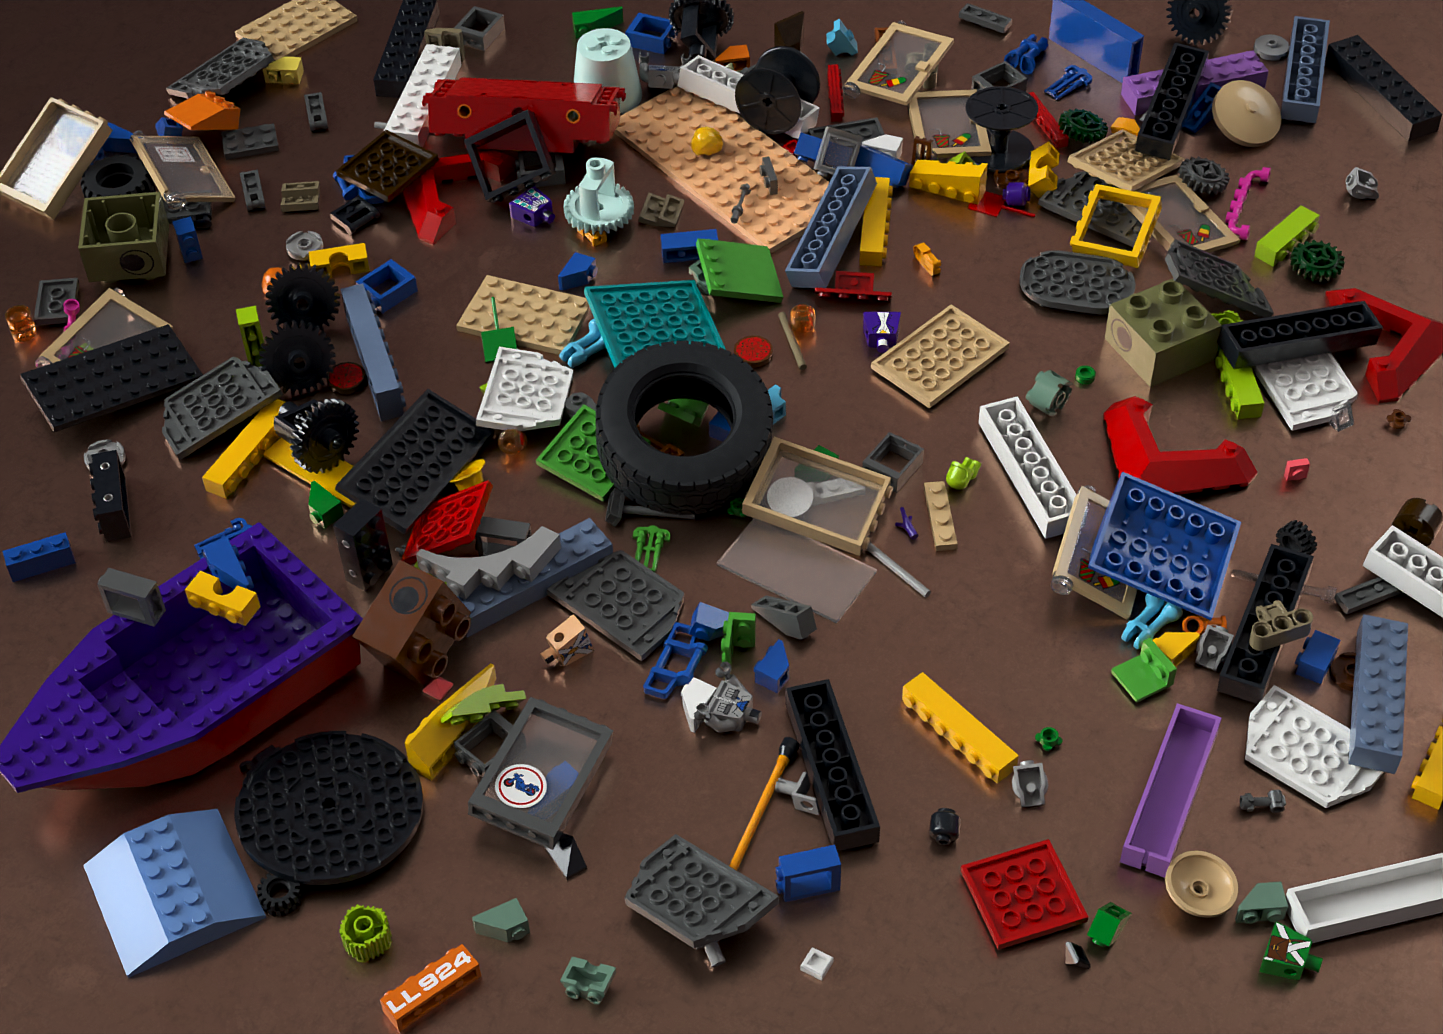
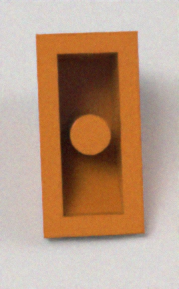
[715,44,750,71]

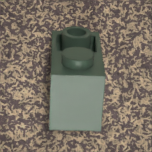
[1235,882,1288,924]

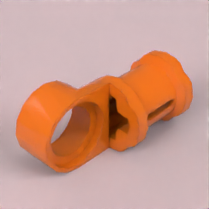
[1182,615,1227,635]

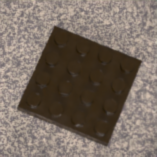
[336,130,439,202]

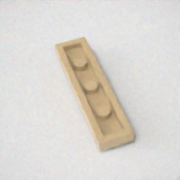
[924,481,957,551]

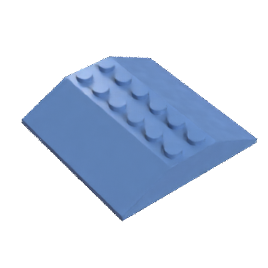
[83,809,266,978]

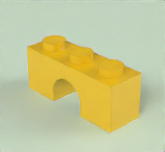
[1028,142,1060,198]
[309,243,370,278]
[185,571,260,626]

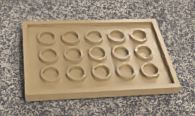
[235,0,358,62]
[1068,129,1184,191]
[456,275,591,355]
[871,304,1010,408]

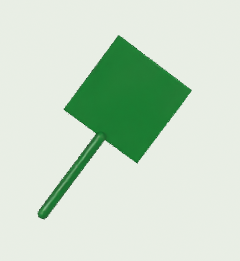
[481,297,517,363]

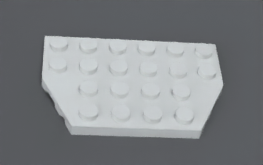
[476,346,573,432]
[1251,353,1358,431]
[1245,685,1384,808]

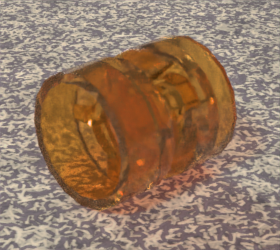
[5,305,37,342]

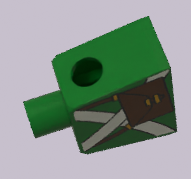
[1259,922,1323,980]

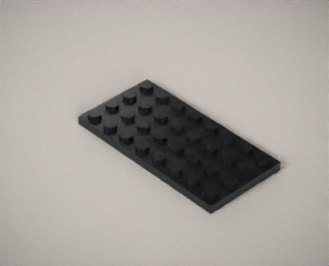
[20,324,203,433]
[335,389,495,534]

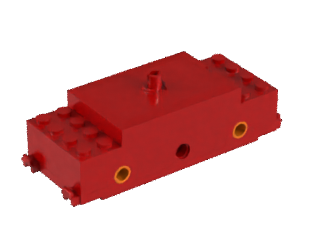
[422,77,626,153]

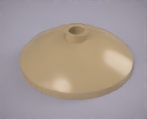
[1165,851,1238,918]

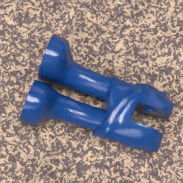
[1004,34,1048,75]

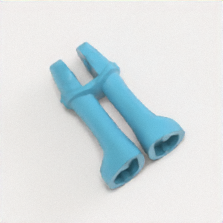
[559,319,607,368]
[1121,593,1183,650]

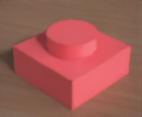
[1284,458,1310,481]

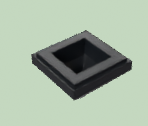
[1065,941,1091,969]

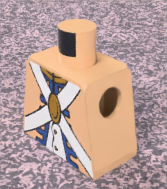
[540,614,594,666]

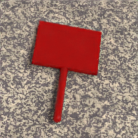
[967,191,1036,217]

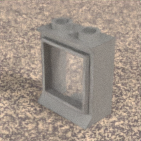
[813,127,864,177]

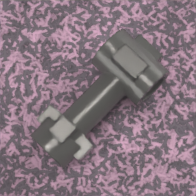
[1239,790,1286,813]

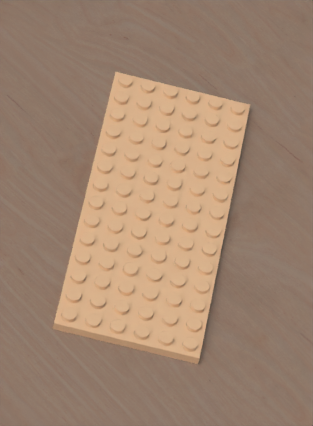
[614,85,829,253]

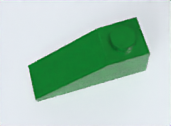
[572,6,624,39]

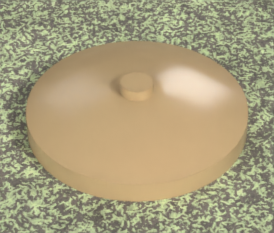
[1212,80,1281,147]

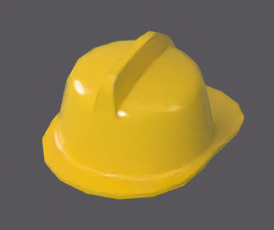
[450,459,485,491]

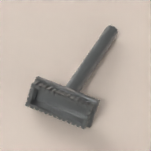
[605,488,695,527]

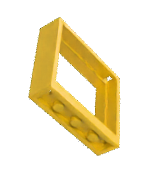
[1070,184,1162,269]

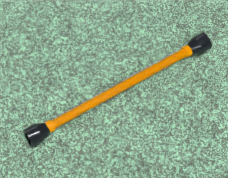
[729,737,800,871]

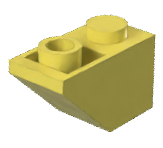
[263,57,304,84]

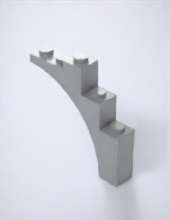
[416,526,561,600]

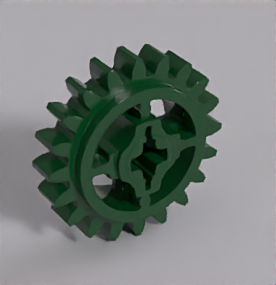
[1058,108,1108,144]
[1290,240,1345,282]

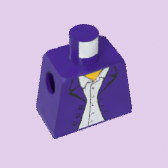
[863,312,901,353]

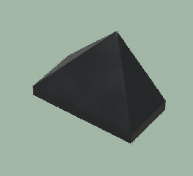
[543,833,587,880]

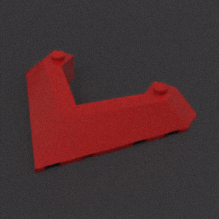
[402,150,518,245]
[1326,288,1443,403]
[1103,396,1258,495]

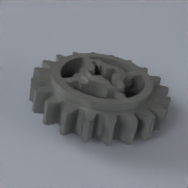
[1178,156,1230,195]

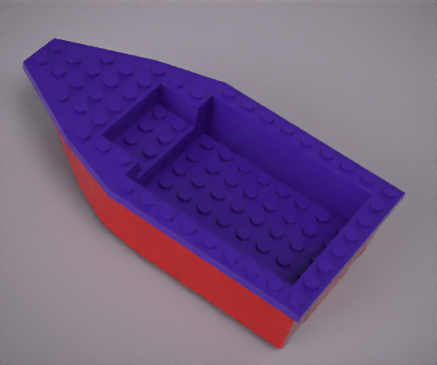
[0,522,363,793]

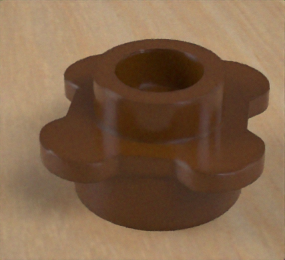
[1386,409,1411,429]

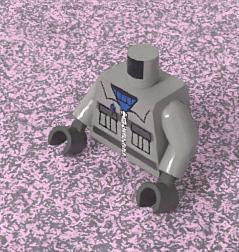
[638,52,692,89]
[694,661,762,733]

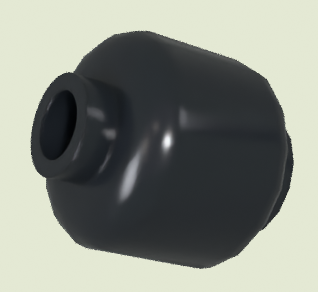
[929,808,961,845]

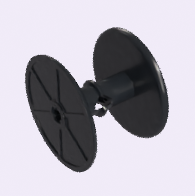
[735,46,820,134]
[964,86,1038,173]

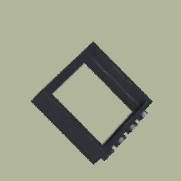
[464,109,556,203]

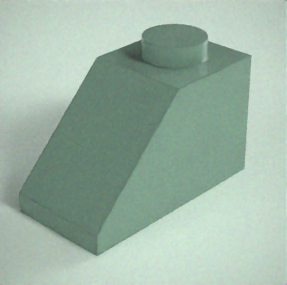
[472,898,530,942]

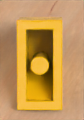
[1153,632,1200,667]

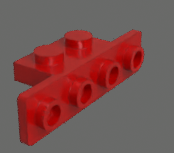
[815,271,892,301]

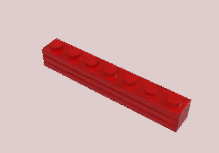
[827,64,844,122]
[1028,92,1069,149]

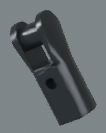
[177,212,212,229]

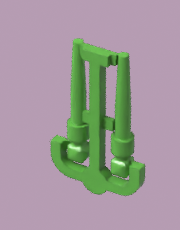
[633,525,670,572]

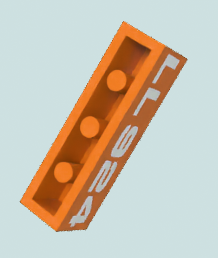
[380,944,481,1032]

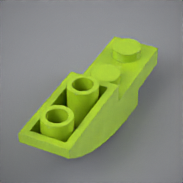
[440,684,526,725]

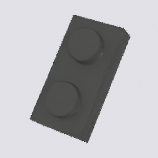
[759,157,778,195]

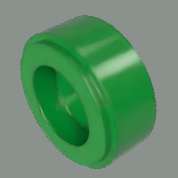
[1075,366,1096,385]

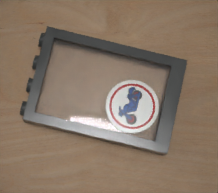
[468,697,613,850]

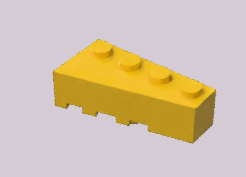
[909,160,988,204]

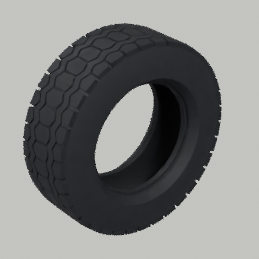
[596,341,773,515]

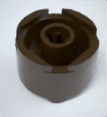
[1392,498,1443,546]

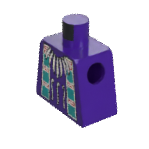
[509,186,555,227]

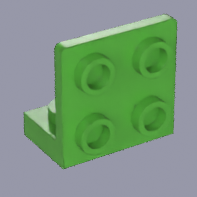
[657,398,709,427]
[721,612,756,665]
[1111,638,1177,702]

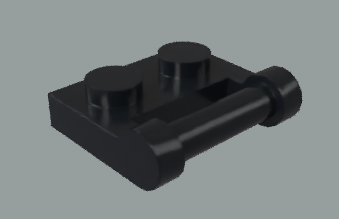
[330,196,380,235]

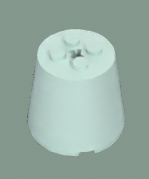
[573,28,642,115]

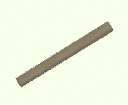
[778,312,807,370]

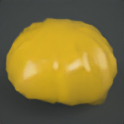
[691,126,723,156]

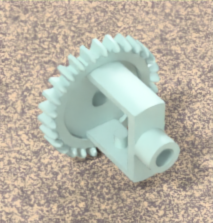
[563,157,634,235]

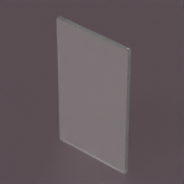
[717,518,877,623]

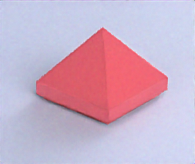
[422,677,453,701]

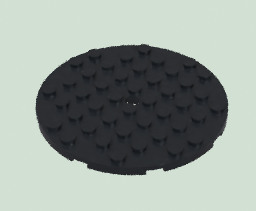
[234,731,423,885]

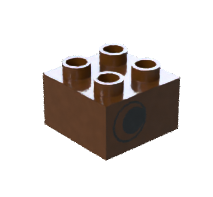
[352,560,471,687]

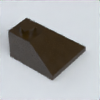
[774,11,804,52]

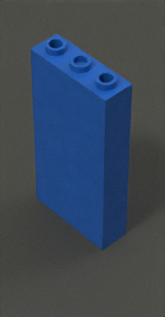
[1049,0,1144,83]

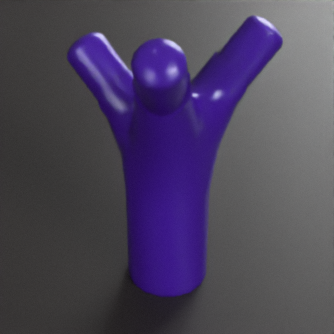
[895,507,919,540]

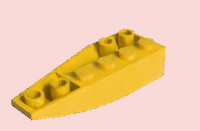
[404,663,496,781]

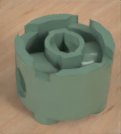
[1026,370,1073,417]

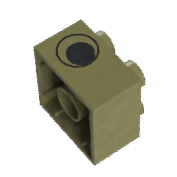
[78,192,169,283]
[1105,279,1222,387]

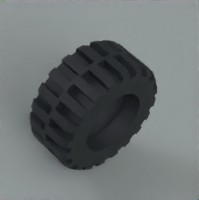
[81,154,156,198]

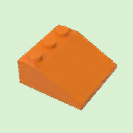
[164,91,240,130]

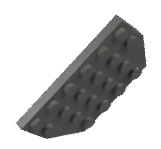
[166,38,274,99]
[1038,171,1157,247]
[1165,239,1274,318]
[162,357,284,460]
[547,550,685,661]
[625,834,780,948]

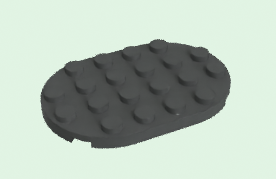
[1019,250,1136,315]

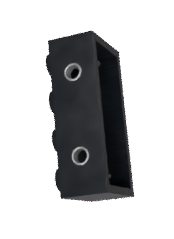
[89,450,132,542]
[333,498,393,592]

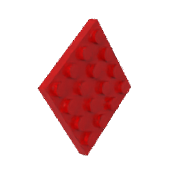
[401,480,493,565]
[960,839,1089,950]

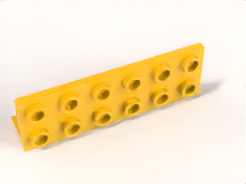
[263,438,356,508]

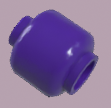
[1003,182,1031,206]

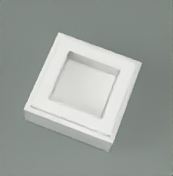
[800,947,834,981]

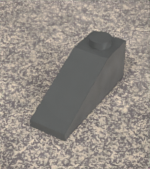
[751,595,817,639]

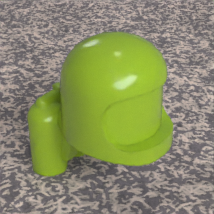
[946,457,982,490]

